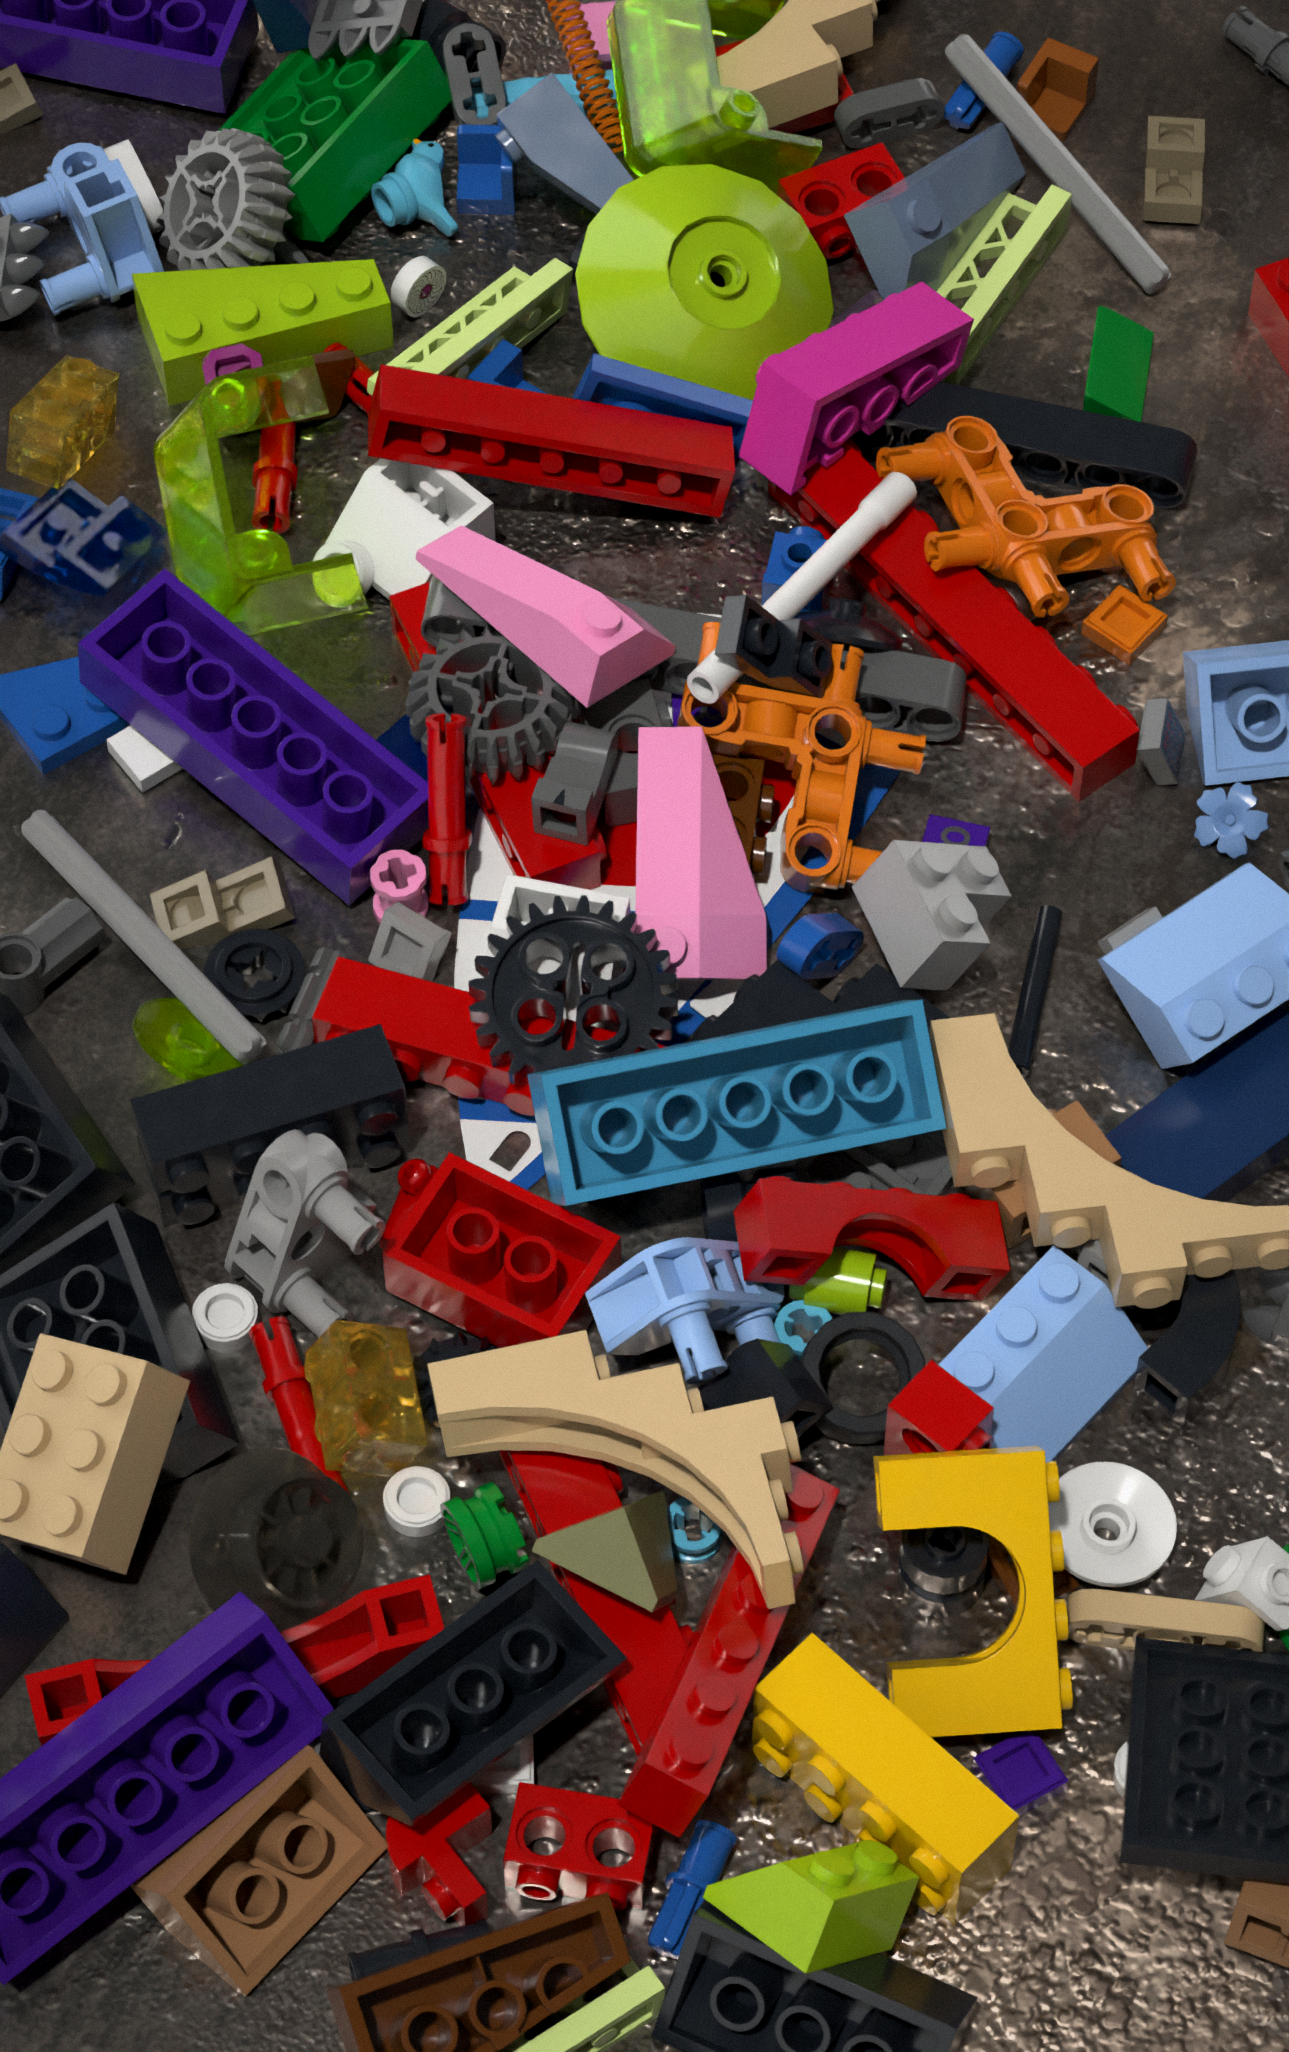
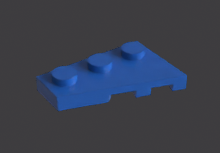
[572,353,753,459]
[0,656,130,775]

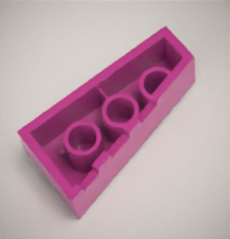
[739,281,974,496]

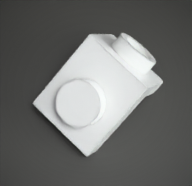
[1195,1536,1289,1631]

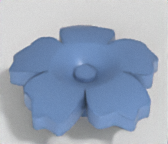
[1194,782,1270,859]

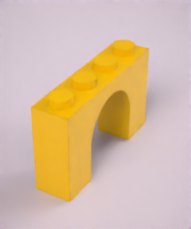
[873,1446,1073,1737]

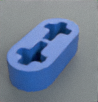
[776,913,864,979]

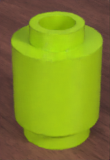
[789,1247,888,1315]

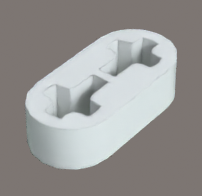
[103,139,165,235]

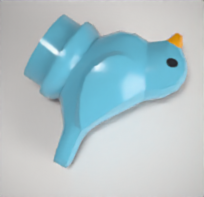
[371,139,459,237]

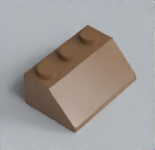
[130,1745,387,1996]

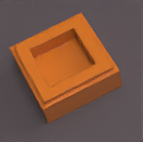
[1081,584,1168,666]

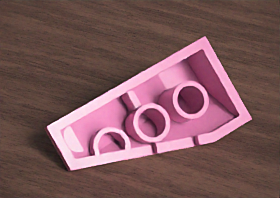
[415,525,676,708]
[635,727,767,980]

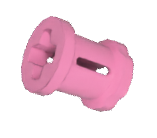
[370,849,429,923]

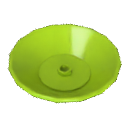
[575,164,834,400]

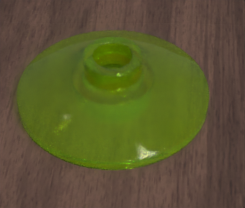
[132,997,253,1080]

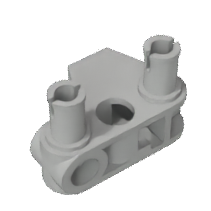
[224,1129,386,1345]

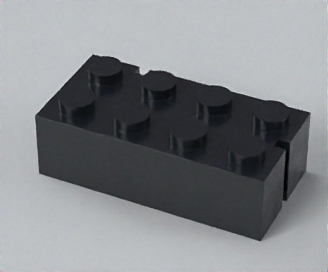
[130,1024,411,1228]

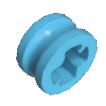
[774,1300,832,1359]
[667,1497,723,1565]

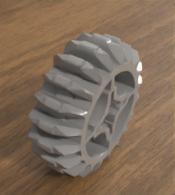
[156,128,295,271]

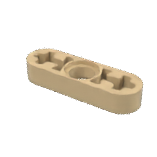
[1067,1589,1265,1652]

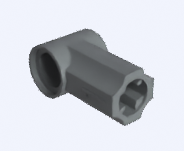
[0,897,105,1015]

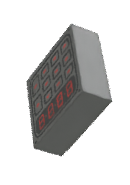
[1137,698,1186,785]

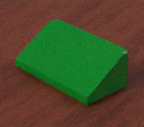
[1083,306,1154,422]

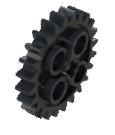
[468,895,678,1085]

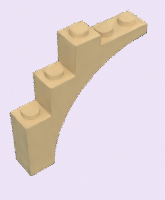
[688,0,880,148]
[929,1013,1289,1309]
[427,1330,804,1609]

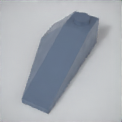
[495,72,634,215]
[844,122,1026,301]

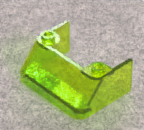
[606,0,823,196]
[153,355,368,635]

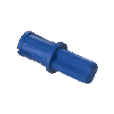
[944,31,1024,130]
[648,1820,738,1959]

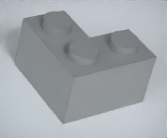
[852,840,1012,990]

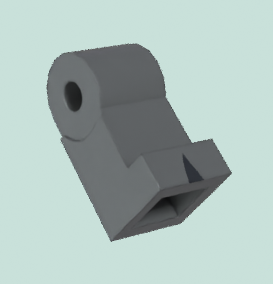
[531,721,619,846]

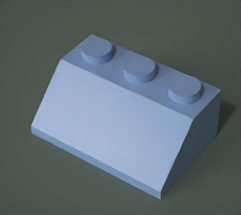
[1183,640,1289,786]
[1098,863,1289,1069]
[939,1245,1148,1461]

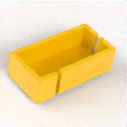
[752,1633,1020,1926]

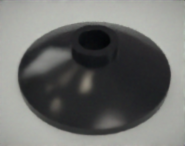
[793,597,903,650]

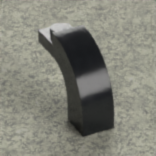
[1134,1270,1241,1429]

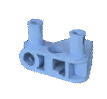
[0,142,164,316]
[585,1237,784,1384]

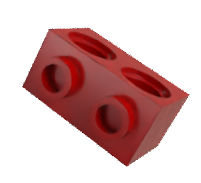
[778,142,905,259]
[883,1360,994,1456]
[503,1782,657,1912]

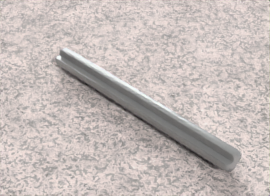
[945,34,1171,294]
[21,809,266,1065]

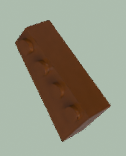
[326,1892,631,2052]

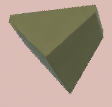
[532,1490,678,1612]

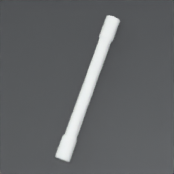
[687,472,917,704]

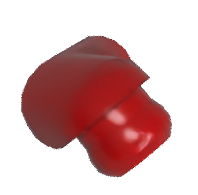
[379,1158,438,1251]

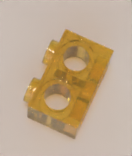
[6,355,119,490]
[304,1320,428,1477]

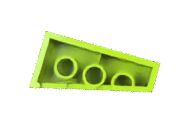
[132,259,394,406]

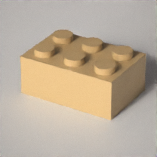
[0,1333,190,1575]

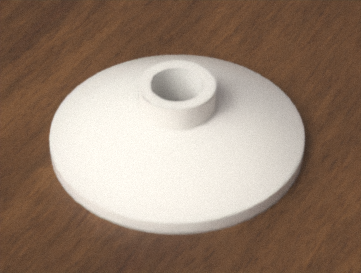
[1048,1462,1177,1587]

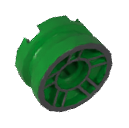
[440,1481,530,1590]

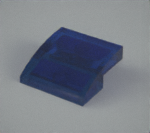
[0,475,169,597]

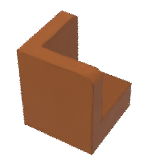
[1017,37,1099,140]

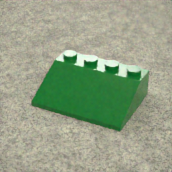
[218,39,451,242]

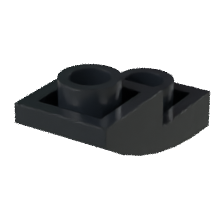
[715,595,833,698]

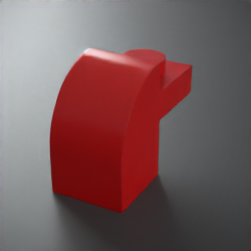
[386,1782,492,1927]

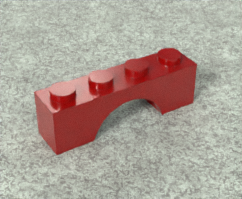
[733,1176,1010,1302]

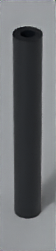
[1008,905,1063,1077]

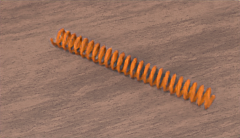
[544,0,631,153]

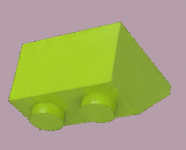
[702,1840,920,1974]

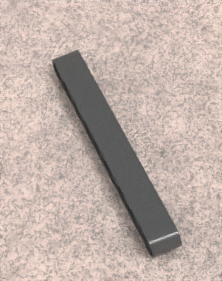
[421,575,967,742]

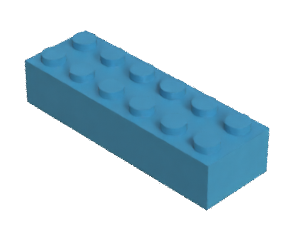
[527,1000,947,1206]

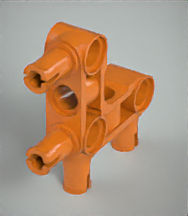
[876,416,1176,617]
[677,622,926,892]

